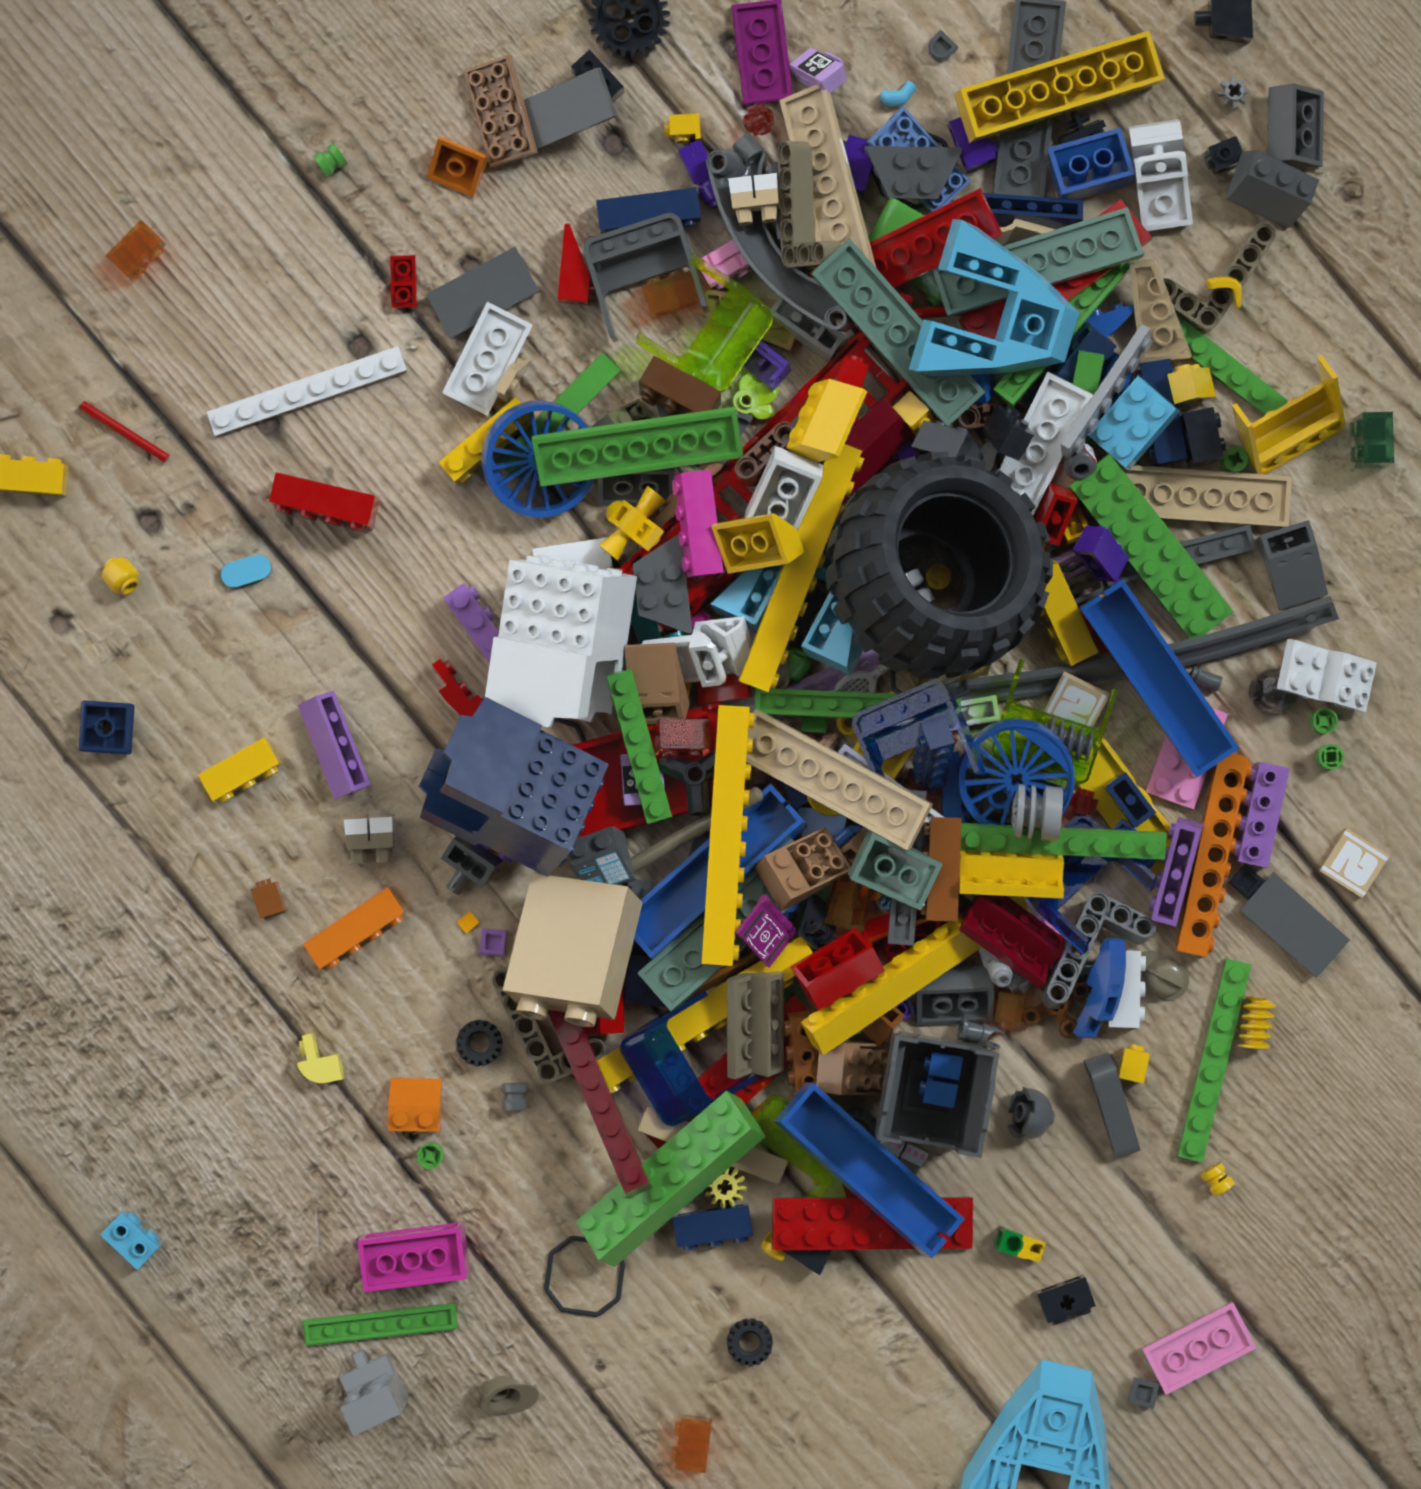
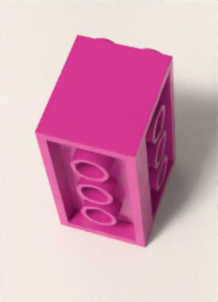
[357,1222,471,1292]

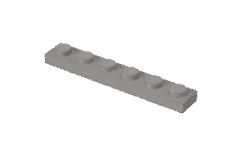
[1061,324,1152,460]

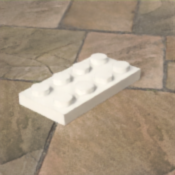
[442,302,533,416]

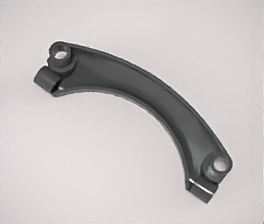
[706,133,857,332]

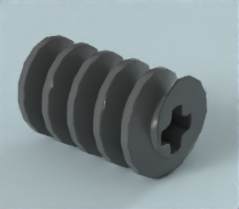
[1038,718,1094,762]

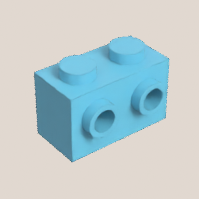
[101,1210,162,1270]

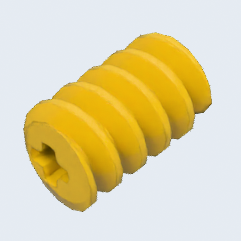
[1237,995,1276,1050]

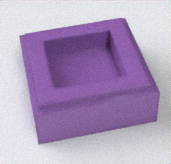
[480,928,508,956]

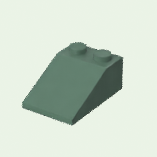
[848,829,943,910]

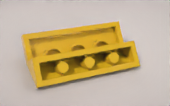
[959,851,1064,898]

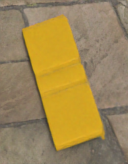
[1071,735,1172,884]

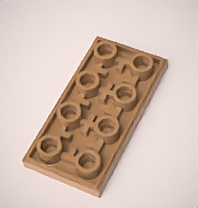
[464,55,538,169]

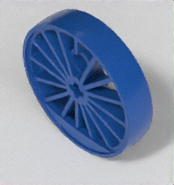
[481,400,594,517]
[958,719,1075,825]

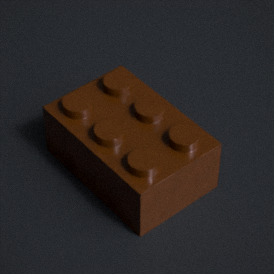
[639,356,721,416]

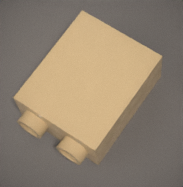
[503,873,642,1027]

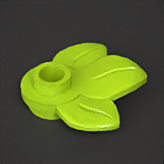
[732,372,779,420]

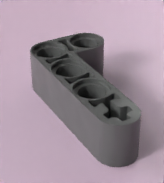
[1083,1052,1140,1159]

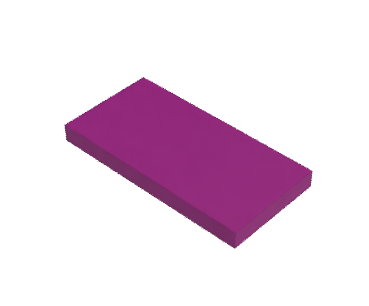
[731,0,793,106]

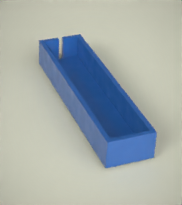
[1078,578,1240,777]
[634,783,808,960]
[773,1082,964,1258]

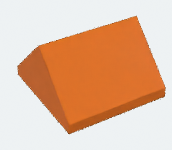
[427,136,488,197]

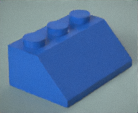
[1047,127,1135,200]

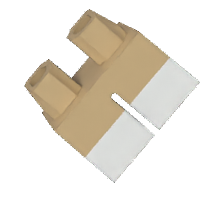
[728,173,779,226]

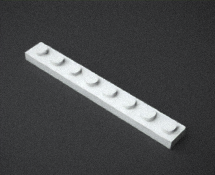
[207,346,407,437]

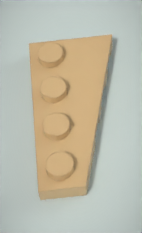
[1129,259,1192,363]

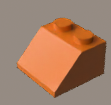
[388,1078,442,1132]

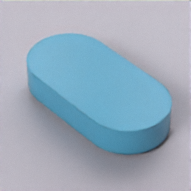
[221,554,272,588]

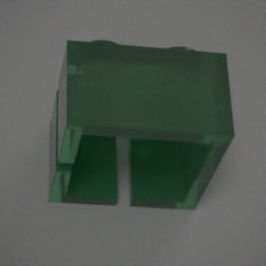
[1350,411,1394,469]

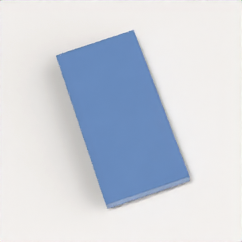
[866,106,971,213]

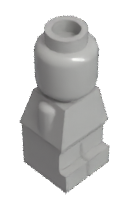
[978,947,1013,987]

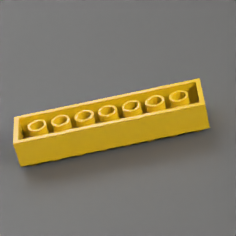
[954,31,1165,143]

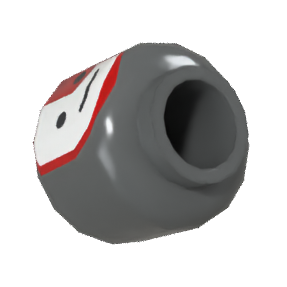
[1062,444,1097,480]

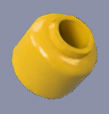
[102,557,140,595]

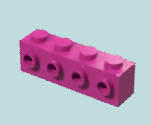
[672,470,724,578]

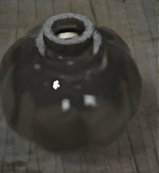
[1248,668,1298,717]

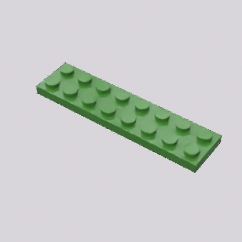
[532,407,743,486]
[1069,453,1234,639]

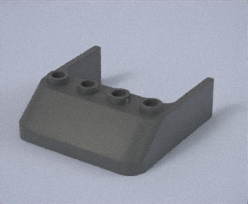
[584,213,710,342]

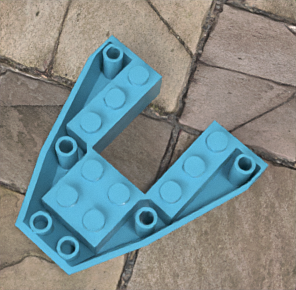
[909,219,1079,376]
[711,519,863,676]

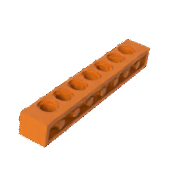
[1174,754,1252,957]

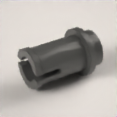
[1189,666,1223,692]

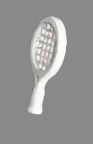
[833,664,889,693]

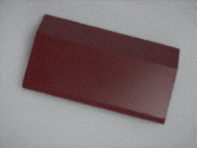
[817,397,915,505]
[959,894,1066,988]

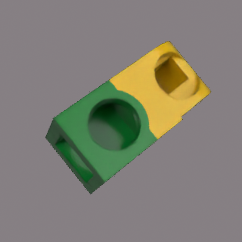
[993,1226,1046,1262]

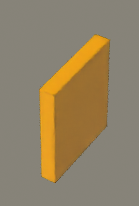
[456,911,480,934]

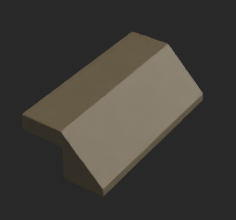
[727,972,784,1079]

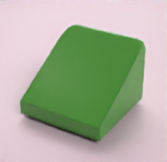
[801,717,827,733]

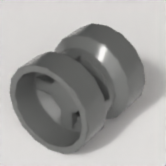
[502,1083,527,1110]

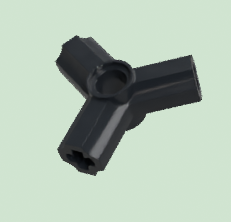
[658,748,716,816]

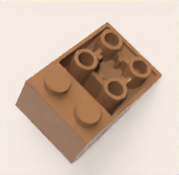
[624,642,690,724]
[755,827,850,911]
[816,1041,889,1095]

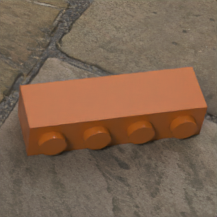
[303,887,406,970]

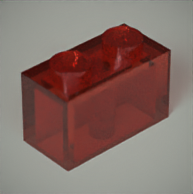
[654,718,711,759]

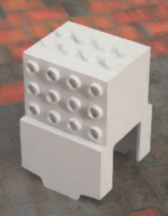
[485,555,637,727]

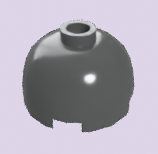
[1008,1087,1055,1139]

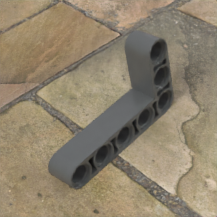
[1042,893,1156,1009]

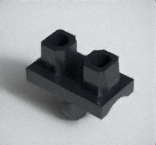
[1057,110,1106,144]

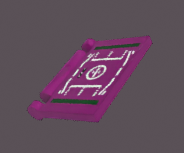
[735,895,798,968]

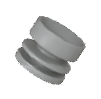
[1011,784,1063,842]

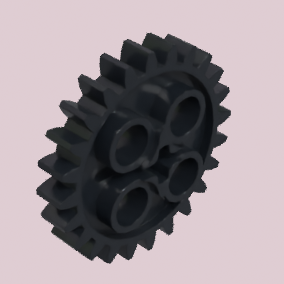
[588,0,670,60]

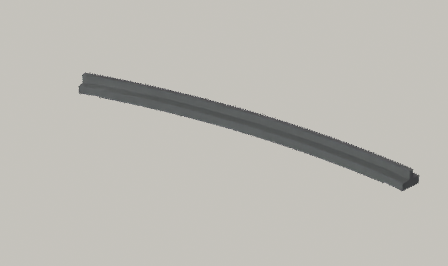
[917,596,1339,701]

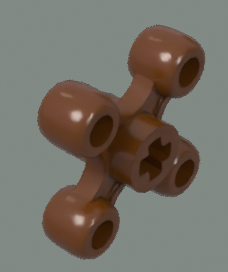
[1020,970,1091,1039]

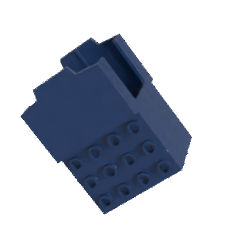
[418,697,609,877]

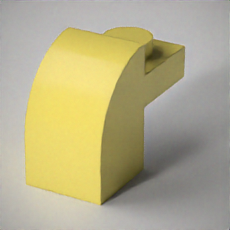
[297,1032,345,1083]

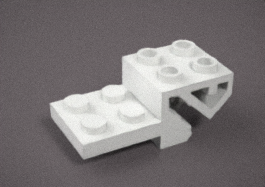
[1128,119,1193,231]
[642,616,753,687]
[1276,639,1377,712]

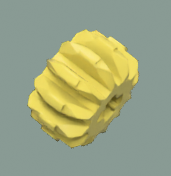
[705,1168,746,1208]

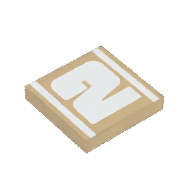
[1042,671,1110,736]
[1318,828,1390,898]

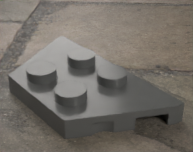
[864,146,962,199]
[633,535,692,634]

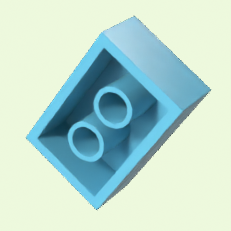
[1088,376,1180,469]

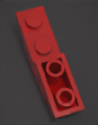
[432,659,485,717]

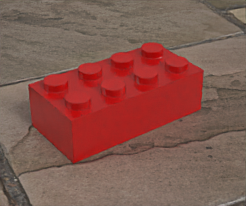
[269,472,380,533]

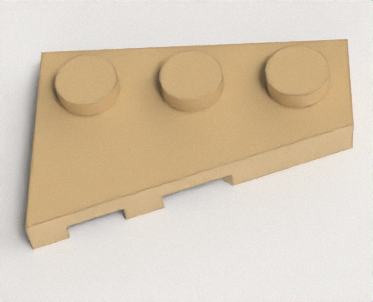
[495,354,532,403]

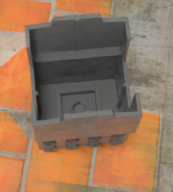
[875,1031,999,1158]

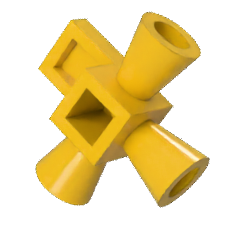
[599,486,667,561]

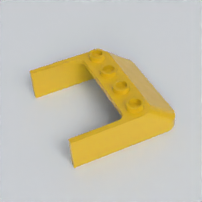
[1232,355,1345,474]

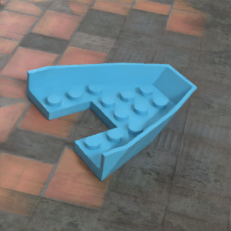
[960,1359,1111,1489]

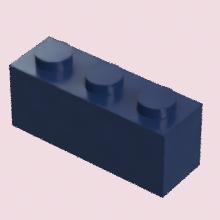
[673,1203,753,1251]

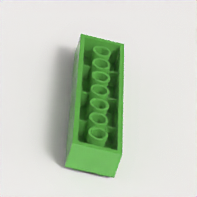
[575,1091,766,1267]

